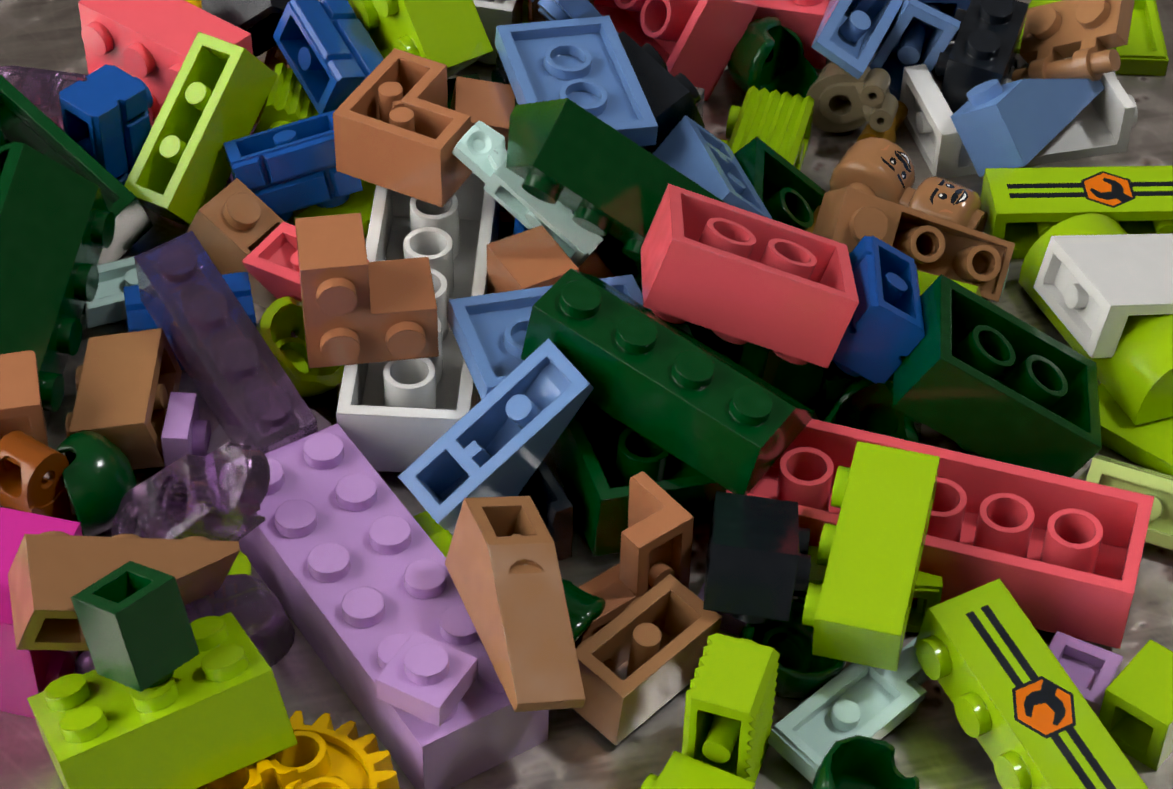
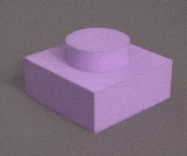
[161,392,211,485]
[375,630,478,727]
[1049,631,1123,717]

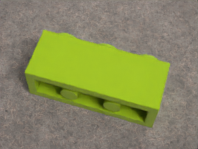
[124,32,278,227]
[802,441,940,672]

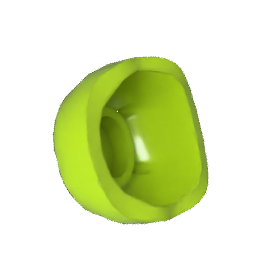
[251,296,345,397]

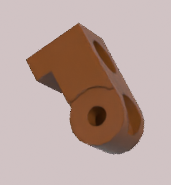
[0,430,78,522]

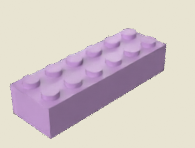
[218,423,549,789]

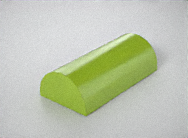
[1019,213,1173,426]

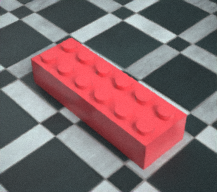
[726,419,1154,649]

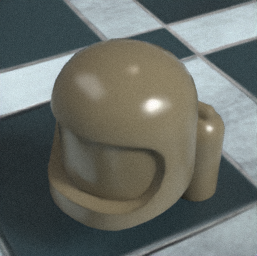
[806,62,899,133]

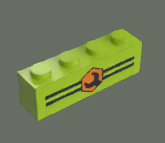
[980,166,1173,259]
[914,578,1148,789]

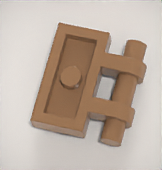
[1012,0,1135,82]

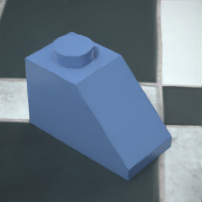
[868,0,961,101]

